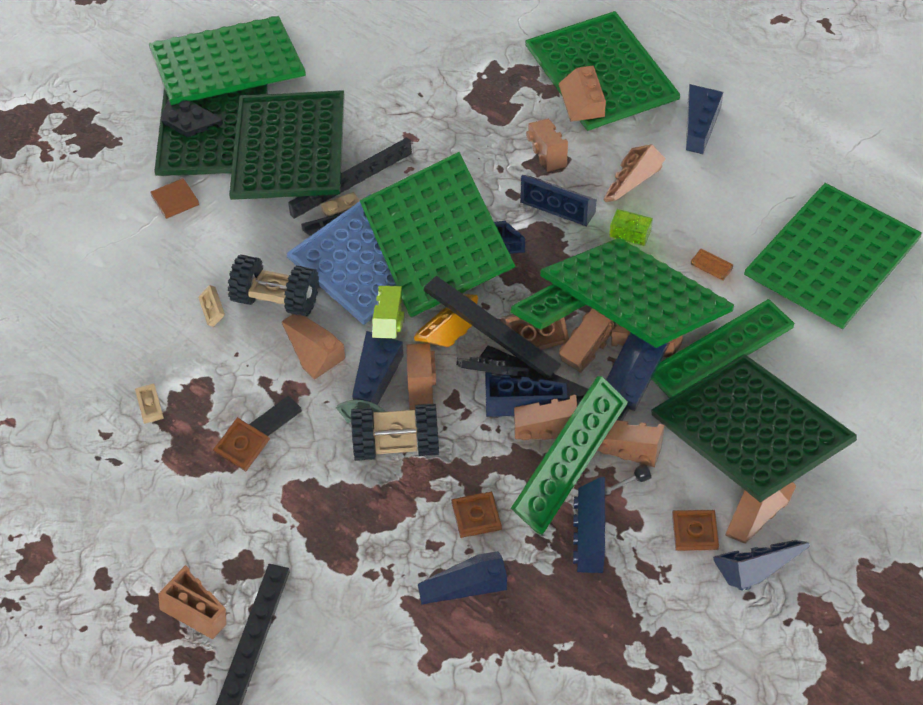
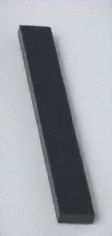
[423,276,561,380]

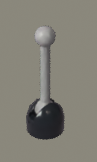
[605,464,651,495]

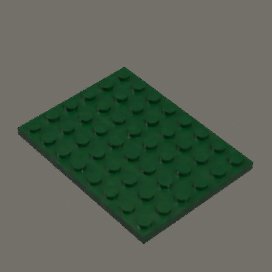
[154,84,268,176]
[229,90,345,200]
[651,354,857,502]

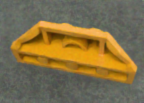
[413,294,478,347]

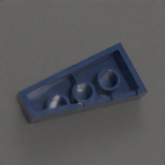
[686,84,723,154]
[352,331,404,405]
[485,372,568,417]

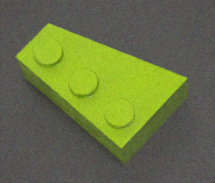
[372,286,405,339]

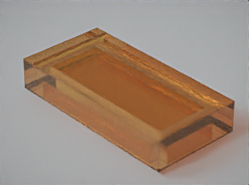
[691,249,733,281]

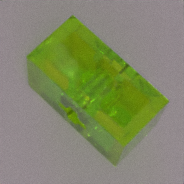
[609,209,653,246]

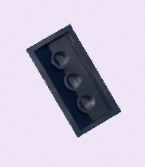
[520,175,597,227]
[606,332,670,411]
[573,477,605,573]

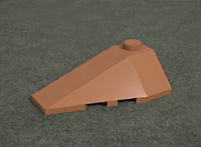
[603,144,666,202]
[282,314,345,380]
[725,482,796,544]

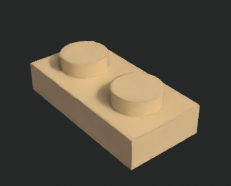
[321,192,359,217]
[198,285,225,327]
[135,383,164,424]

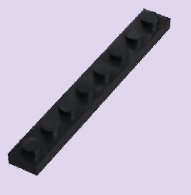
[288,137,412,219]
[479,345,629,421]
[216,564,290,705]

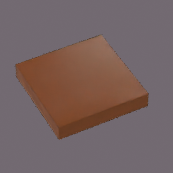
[150,178,199,219]
[213,417,270,472]
[451,491,502,538]
[672,510,719,551]

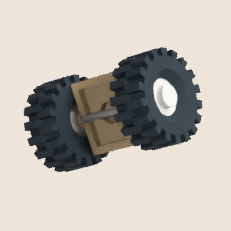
[228,254,319,316]
[351,404,439,461]

